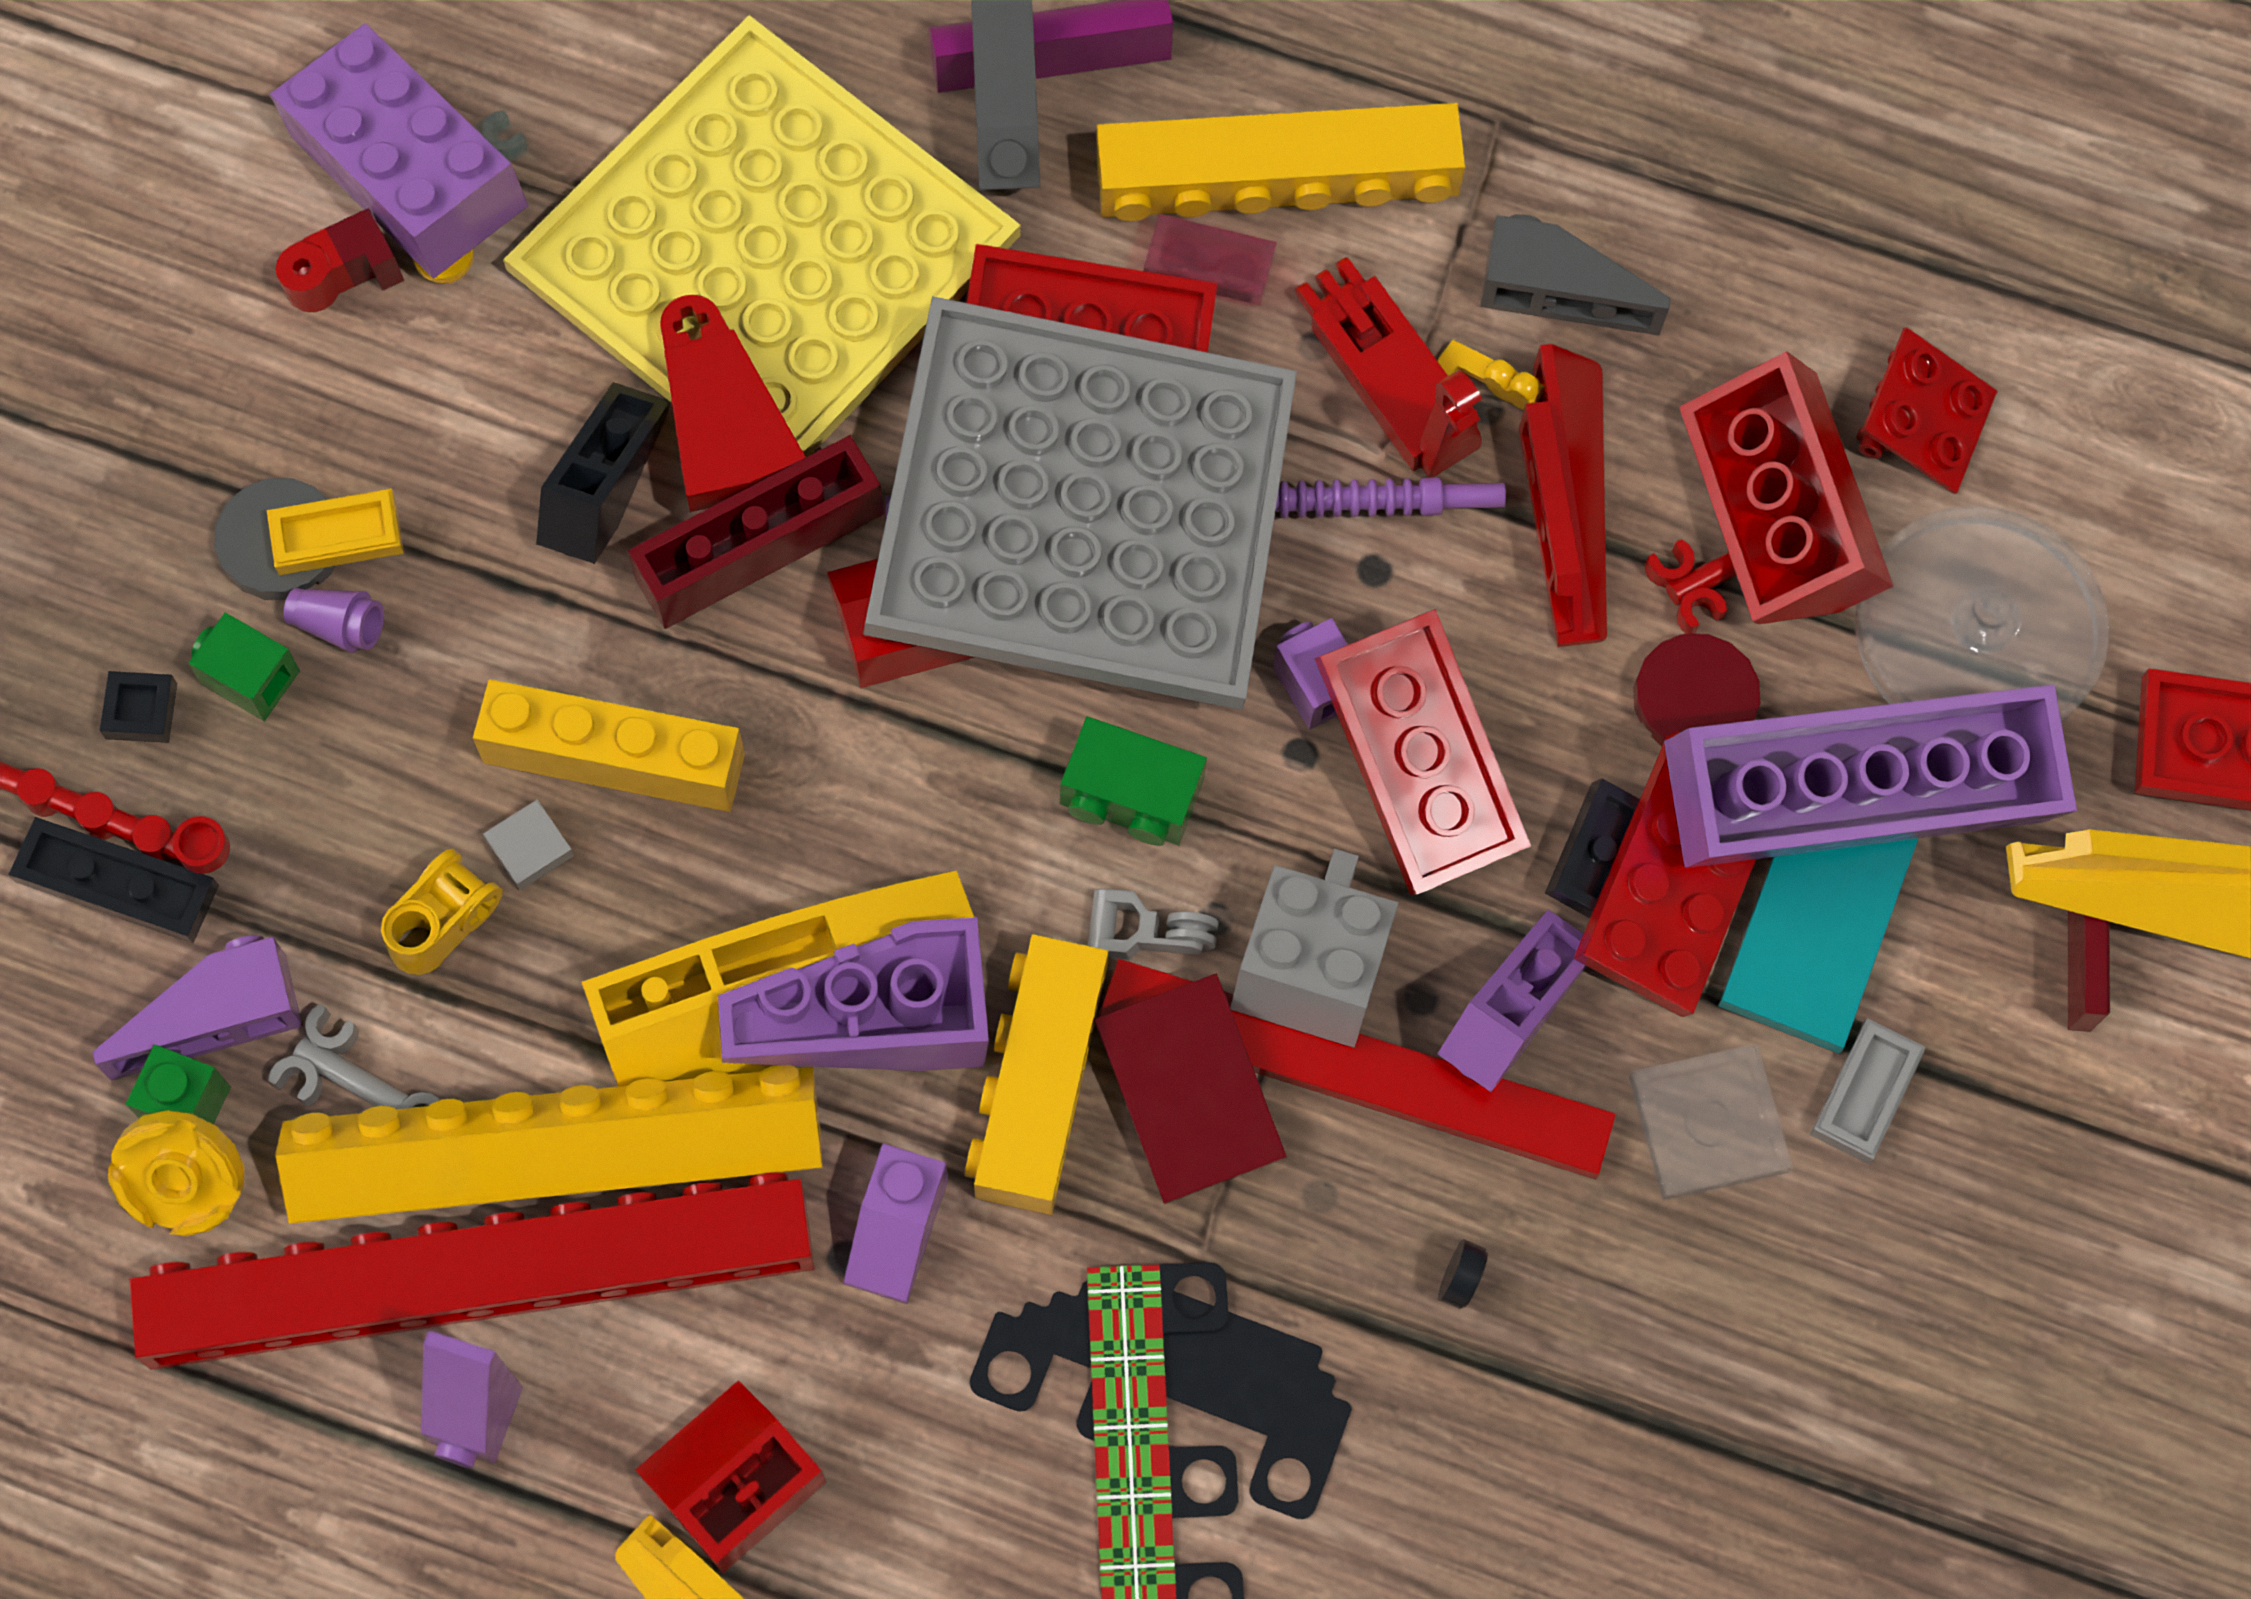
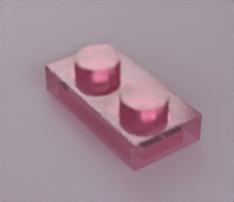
[1144,214,1277,306]

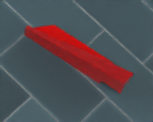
[1518,344,1607,647]

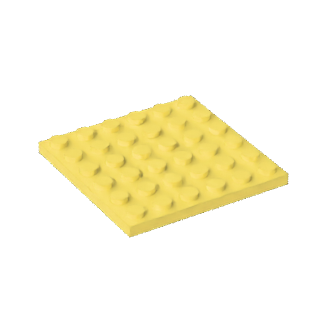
[503,15,1021,457]

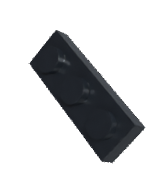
[8,817,219,944]

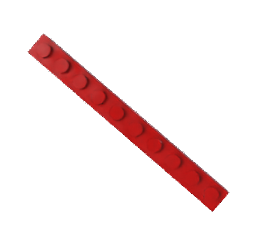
[129,1173,815,1370]

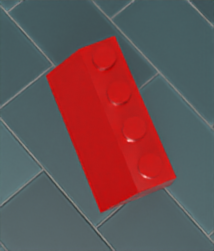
[1679,351,1894,625]

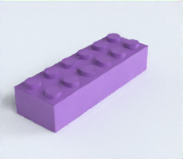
[1664,684,2077,868]

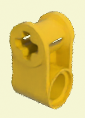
[381,848,503,975]

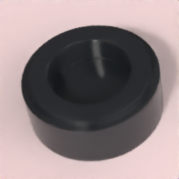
[1438,1239,1488,1310]

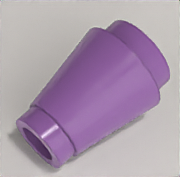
[284,588,384,653]

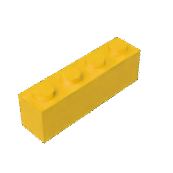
[473,679,745,812]
[965,934,1108,1215]

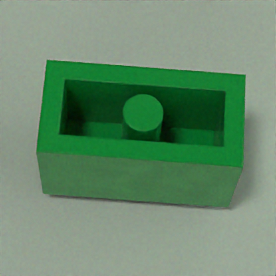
[1060,716,1207,846]

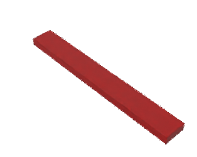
[1098,958,1616,1180]

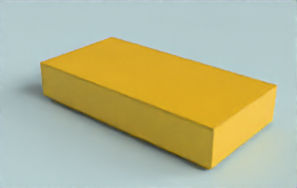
[267,488,404,576]

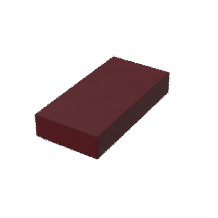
[2068,911,2110,1032]

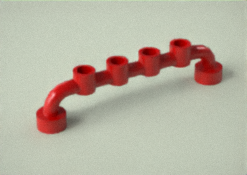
[0,759,230,874]

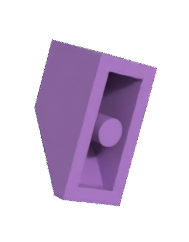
[844,1143,948,1304]

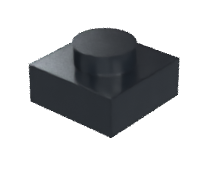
[100,671,178,743]

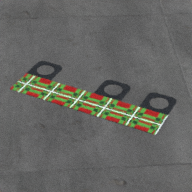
[1087,1262,1244,1599]

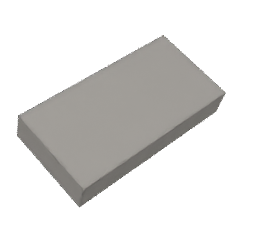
[1810,1018,1926,1164]

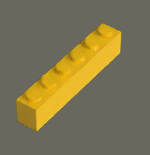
[1096,103,1465,221]

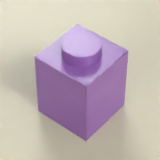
[1273,618,1348,730]

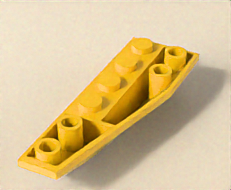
[582,870,979,1086]

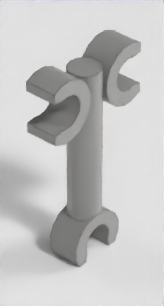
[268,1004,440,1109]

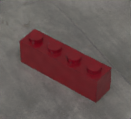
[627,435,884,629]

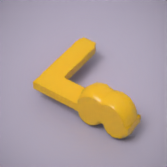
[1437,339,1545,410]

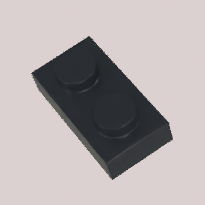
[1545,778,1640,918]

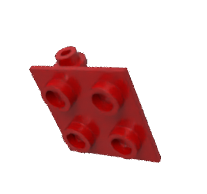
[1856,327,1998,494]

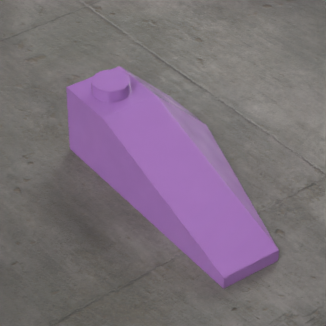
[718,917,989,1071]

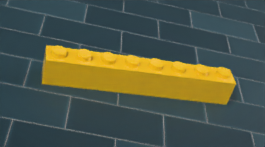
[275,1065,822,1224]

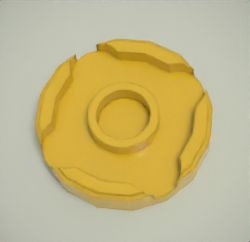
[108,1110,244,1236]

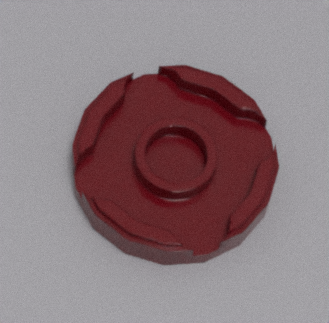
[1633,634,1761,747]

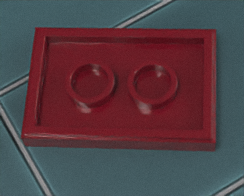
[1094,973,1287,1205]

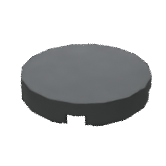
[214,478,335,600]

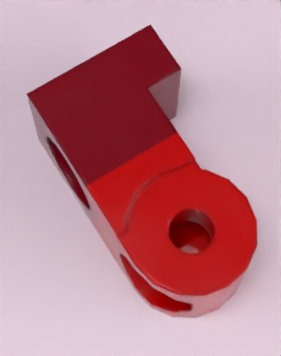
[275,208,405,313]

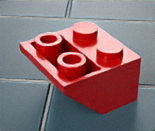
[635,1380,827,1573]

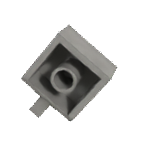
[1230,848,1399,1048]

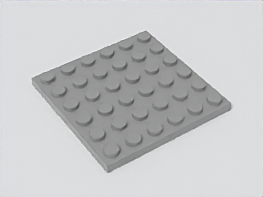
[863,296,1297,710]

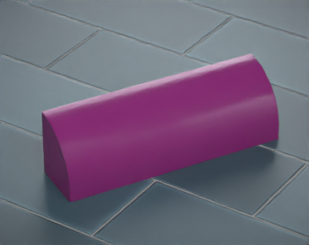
[928,0,1174,93]

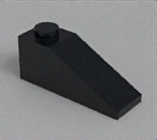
[536,382,670,564]

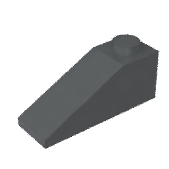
[971,0,1040,190]
[1480,214,1670,336]

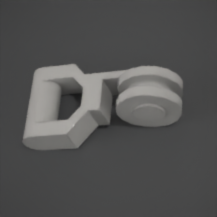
[1087,889,1219,960]

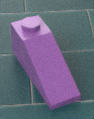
[1438,909,1587,1092]
[93,935,303,1080]
[421,1331,523,1468]

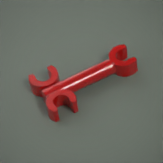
[1645,539,1737,634]

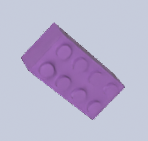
[270,23,529,279]

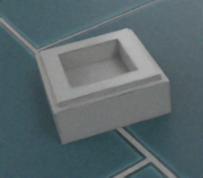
[483,799,574,891]

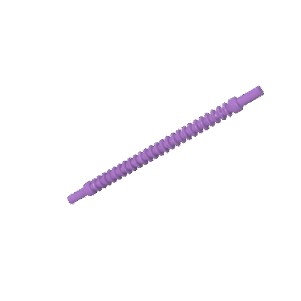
[885,477,1506,519]

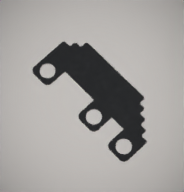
[970,1280,1352,1519]

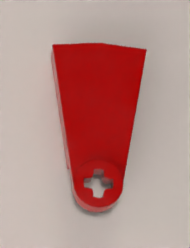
[660,295,806,512]

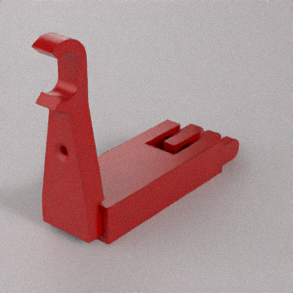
[1295,257,1482,478]

